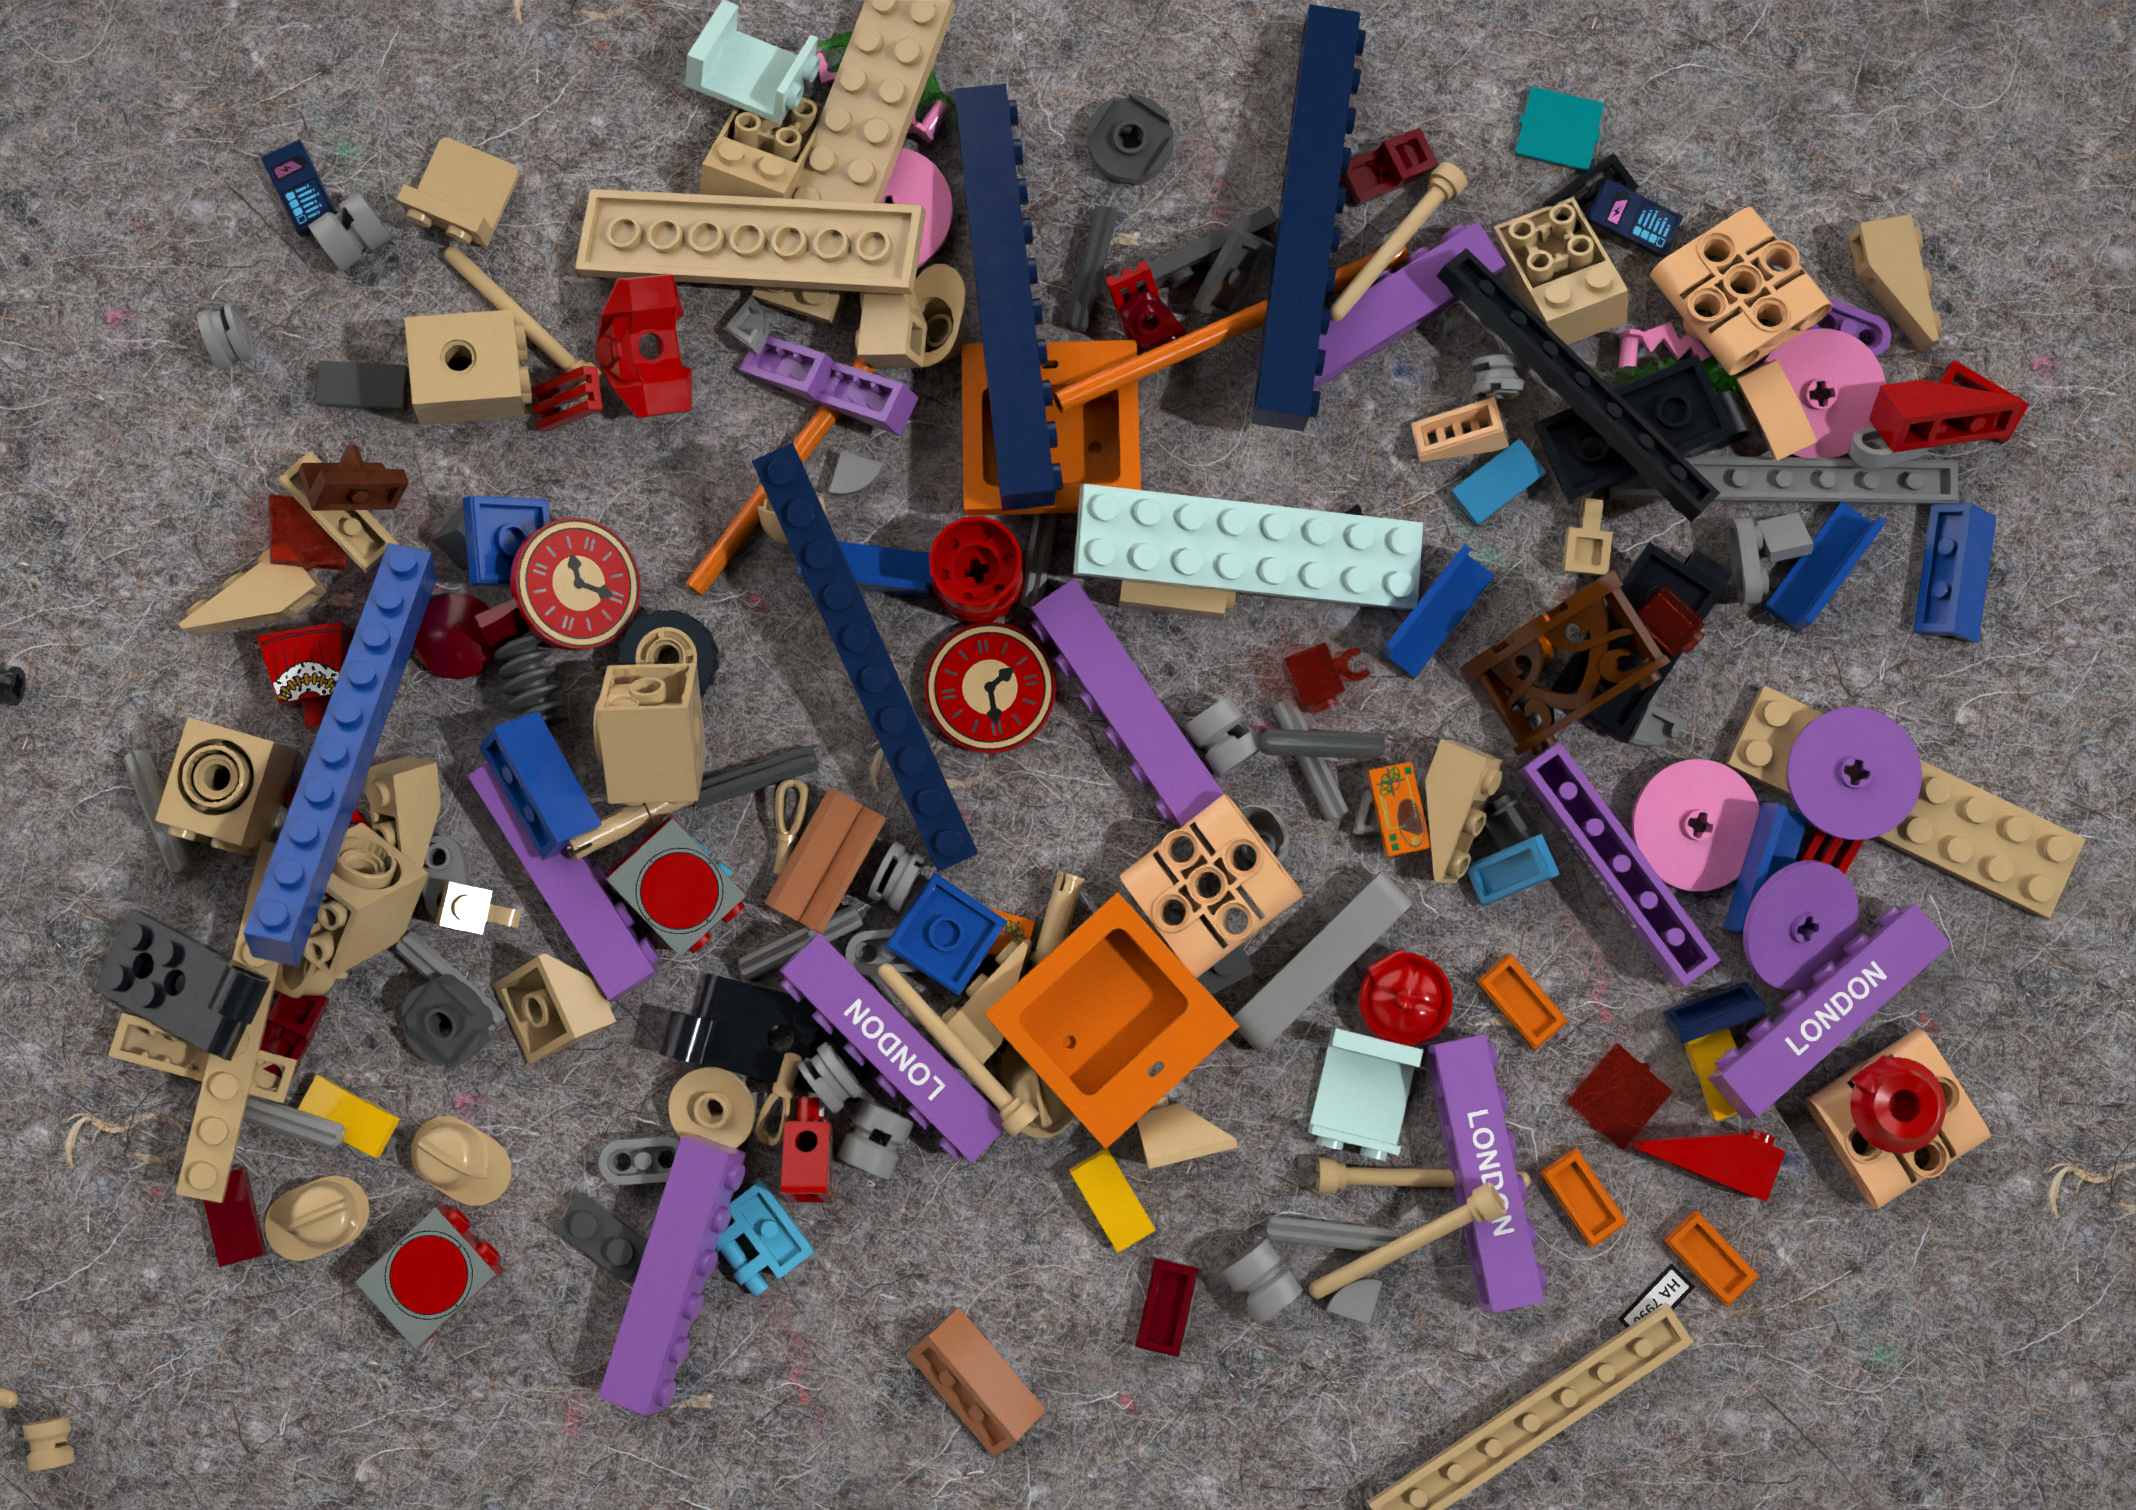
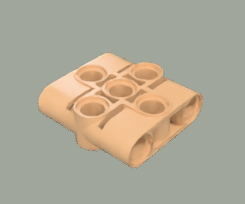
[1650,207,1833,376]
[1120,793,1303,978]
[1805,1028,1991,1210]

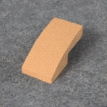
[1735,359,1818,461]

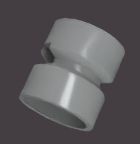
[308,191,392,272]
[1183,695,1261,779]
[836,1098,915,1180]
[1219,1237,1303,1324]

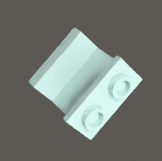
[685,0,821,124]
[1308,1028,1423,1161]

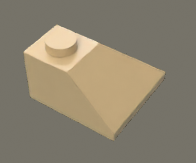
[493,953,616,1064]
[1136,1096,1238,1169]

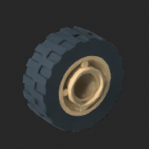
[618,609,719,697]

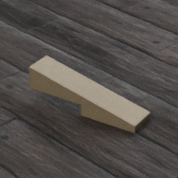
[108,1013,298,1104]

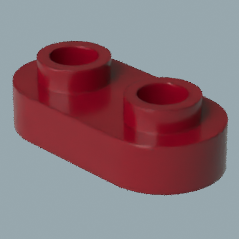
[1121,291,1188,366]

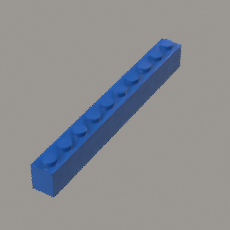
[243,543,437,967]

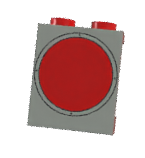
[606,814,746,957]
[355,1205,505,1349]

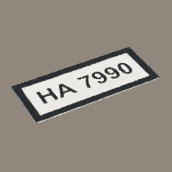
[1618,1263,1695,1328]

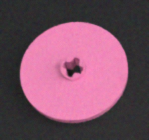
[881,148,954,269]
[1761,328,1886,458]
[1631,759,1760,891]

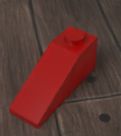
[1869,380,2023,453]
[1632,1128,1786,1202]

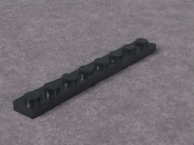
[1436,248,1720,522]

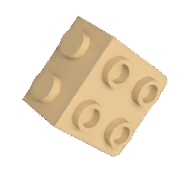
[396,137,520,247]

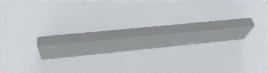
[1607,456,1959,506]

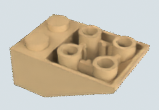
[700,97,825,199]
[1493,197,1628,345]

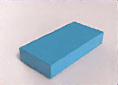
[1450,438,1547,527]
[1466,833,1560,907]

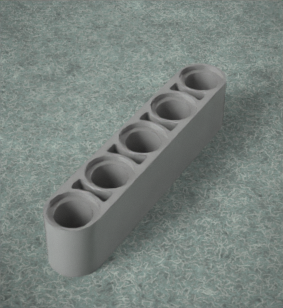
[1232,870,1414,1053]

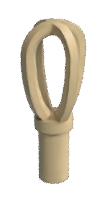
[774,779,809,874]
[754,1053,802,1146]

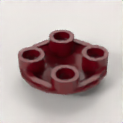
[414,593,495,680]

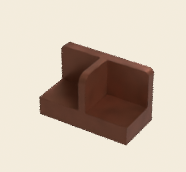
[298,445,409,511]

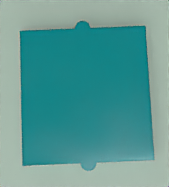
[1514,86,1604,172]

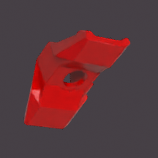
[594,274,692,419]

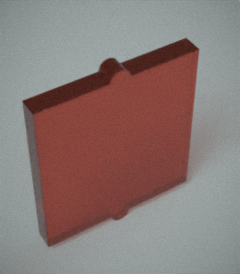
[268,494,346,571]
[1566,1043,1673,1150]

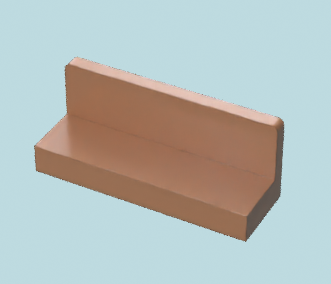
[764,787,886,934]
[906,1308,1045,1458]

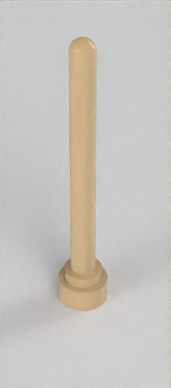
[1329,162,1467,322]
[444,246,605,400]
[877,963,1040,1138]
[1316,1157,1530,1194]
[1308,1182,1507,1299]

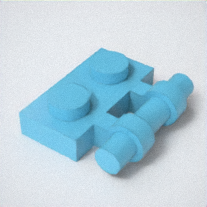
[715,1179,816,1297]

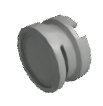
[197,301,256,370]
[1471,354,1533,403]
[867,842,927,912]
[797,1042,864,1114]

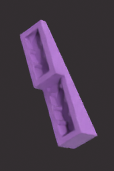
[739,335,918,436]

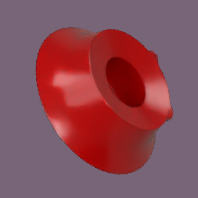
[1359,947,1453,1047]
[1850,1055,1946,1154]

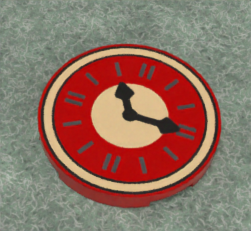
[510,518,641,651]
[924,622,1056,754]

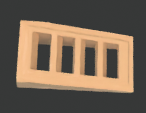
[1411,397,1509,462]

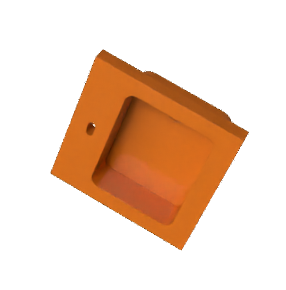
[961,340,1141,516]
[984,892,1240,1149]

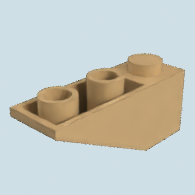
[1848,214,1941,352]
[855,291,927,368]
[178,544,328,635]
[1425,739,1504,883]
[366,756,441,868]
[932,938,1032,1065]

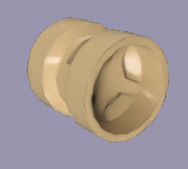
[22,1416,76,1471]

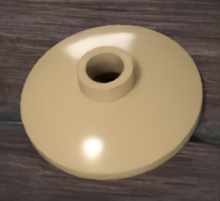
[668,1067,755,1149]

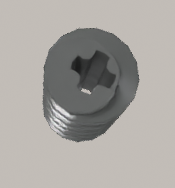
[494,634,569,727]

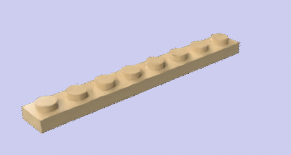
[175,840,281,1203]
[1367,1303,1694,1510]

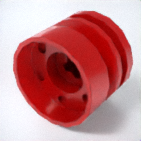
[929,516,1023,624]

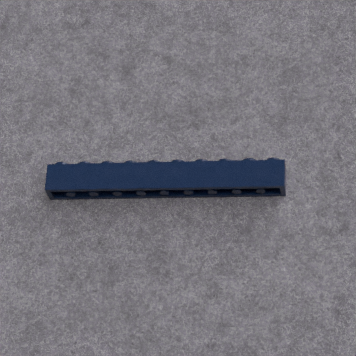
[1251,4,1366,432]
[954,84,1063,511]
[752,442,979,872]

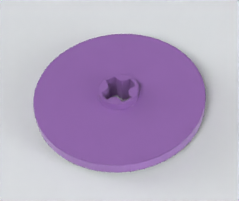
[1786,707,1922,840]
[1743,860,1859,991]

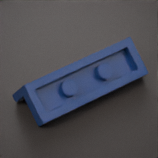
[1762,501,1887,633]
[1913,503,1996,643]
[796,541,932,599]
[1379,544,1495,680]
[479,712,601,860]
[1723,803,1807,935]

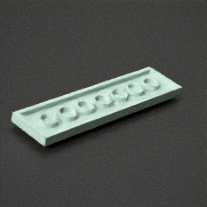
[1073,484,1423,611]

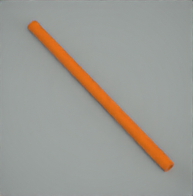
[1053,246,1409,413]
[685,356,876,596]

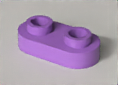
[1807,299,1891,358]

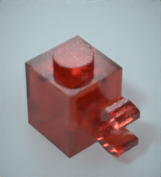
[1625,583,1705,657]
[1281,642,1370,715]

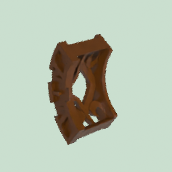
[1460,569,1671,756]

